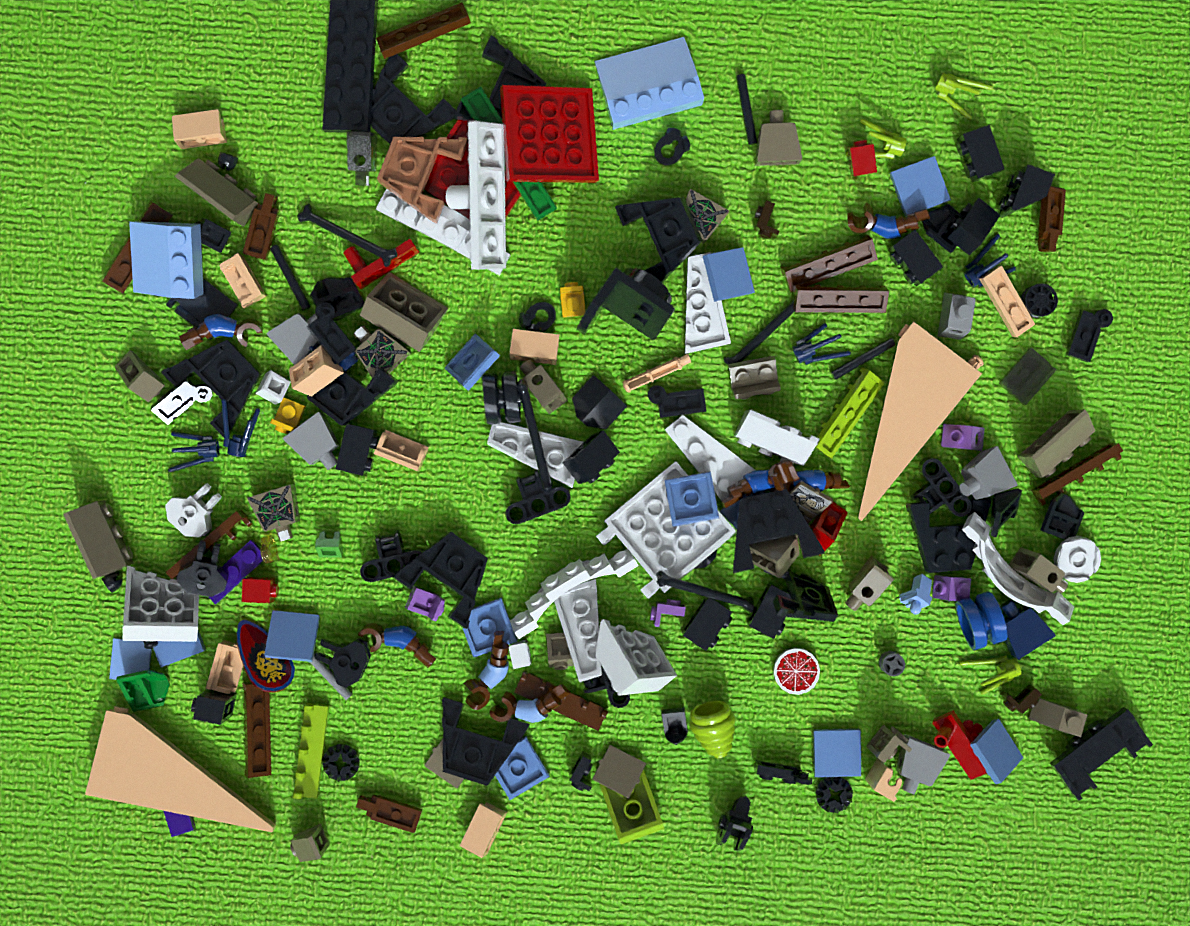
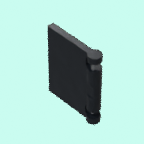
[166,279,239,340]

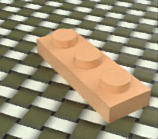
[979,265,1035,337]

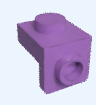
[932,575,971,601]
[405,586,445,621]
[650,599,686,627]

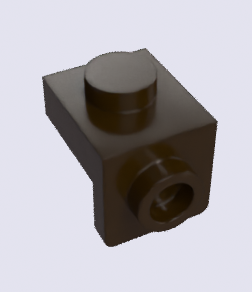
[754,200,779,240]
[1000,684,1042,714]

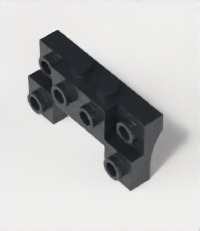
[1050,707,1153,801]

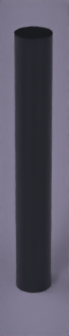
[736,74,757,145]
[270,245,311,311]
[830,338,896,380]

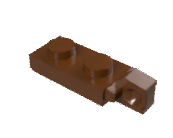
[1038,186,1066,253]
[243,193,279,261]
[356,795,423,833]

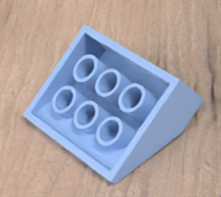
[594,37,704,130]

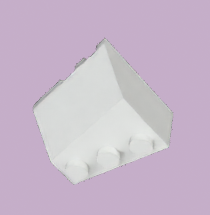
[734,410,819,465]
[123,565,199,642]
[596,619,677,695]

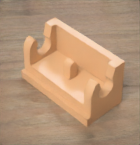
[172,109,227,149]
[219,253,266,309]
[510,329,559,365]
[289,346,343,396]
[374,430,429,471]
[206,640,243,694]
[865,758,902,802]
[460,802,507,858]

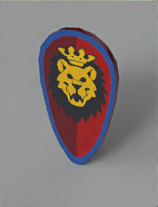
[236,620,295,693]

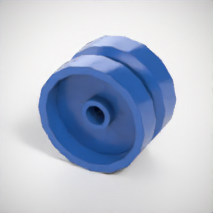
[956,591,1007,650]

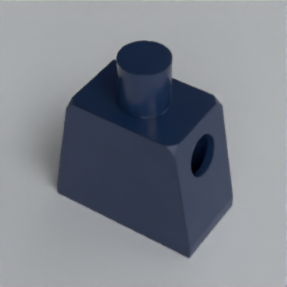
[1000,600,1056,660]

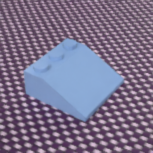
[129,221,203,299]

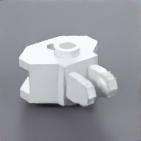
[165,483,222,537]

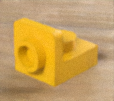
[560,282,586,318]
[270,397,306,434]

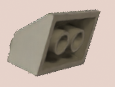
[175,158,259,227]
[360,272,448,352]
[1017,409,1095,478]
[63,500,134,579]

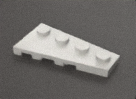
[685,252,731,354]
[665,415,755,501]
[487,422,583,488]
[554,579,602,682]

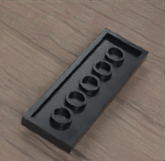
[322,0,378,133]

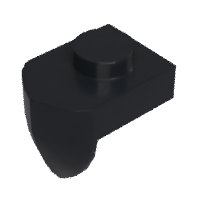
[662,707,688,745]

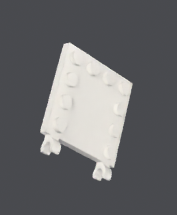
[596,461,737,598]

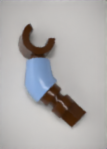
[463,631,509,710]
[489,684,570,723]

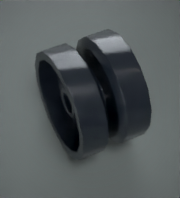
[482,370,522,425]

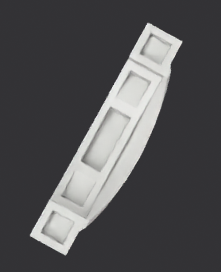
[376,189,511,276]
[962,512,1074,625]
[510,549,639,639]

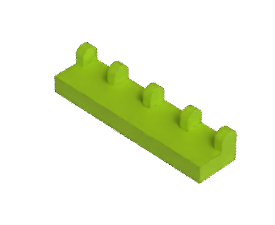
[815,367,885,459]
[293,703,330,799]

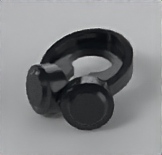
[654,128,690,166]
[519,302,556,332]

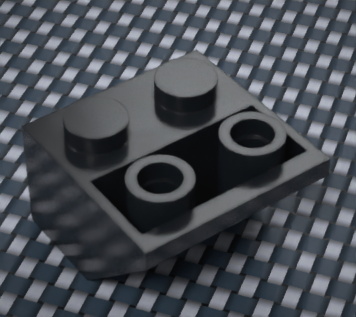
[998,164,1055,218]

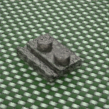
[999,348,1057,405]

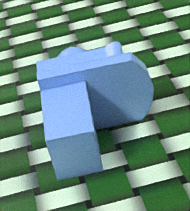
[899,574,932,614]

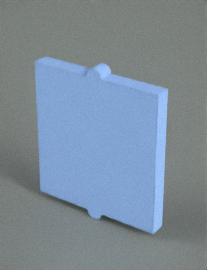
[109,638,152,680]

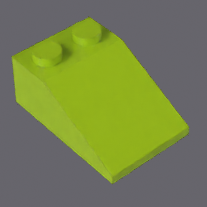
[599,758,664,845]

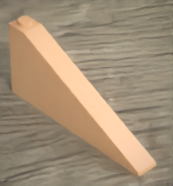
[858,322,982,521]
[85,706,276,832]

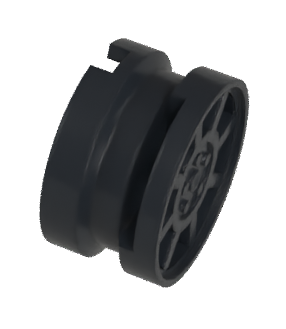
[1020,284,1058,318]

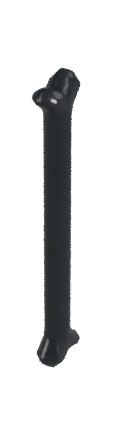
[297,204,398,267]
[724,300,795,364]
[516,379,553,493]
[656,570,755,613]

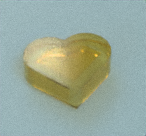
[260,535,280,563]

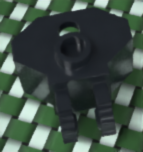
[177,540,229,597]
[314,638,371,688]
[716,796,753,852]

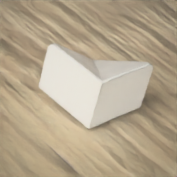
[256,370,291,404]
[509,640,532,669]

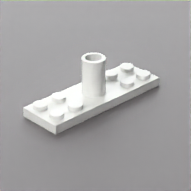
[446,121,506,269]

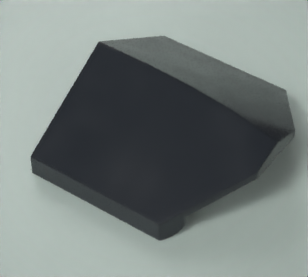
[921,204,962,254]
[310,277,364,321]
[572,375,627,429]
[991,488,1022,538]
[1040,493,1084,540]

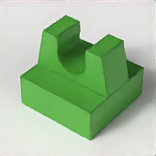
[315,531,343,558]

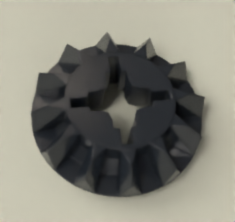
[322,744,360,782]
[816,777,853,814]

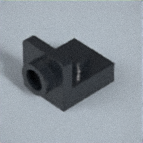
[195,218,232,253]
[569,751,593,791]

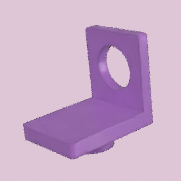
[941,424,984,451]

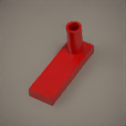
[343,239,420,290]
[932,710,987,780]

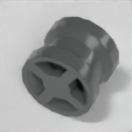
[878,651,905,676]

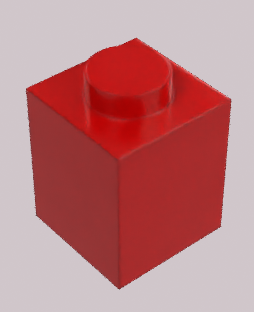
[848,139,877,176]
[241,577,279,603]

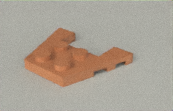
[377,137,468,223]

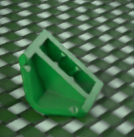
[116,670,170,712]

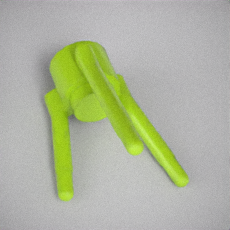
[934,72,993,120]
[846,119,907,160]
[959,655,1022,695]

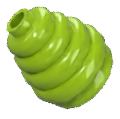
[689,701,735,758]

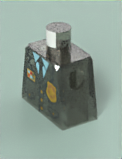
[347,131,377,186]

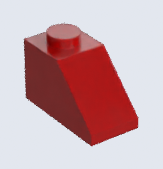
[810,502,848,556]

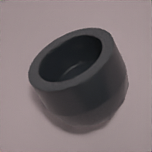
[218,152,238,171]
[102,572,123,593]

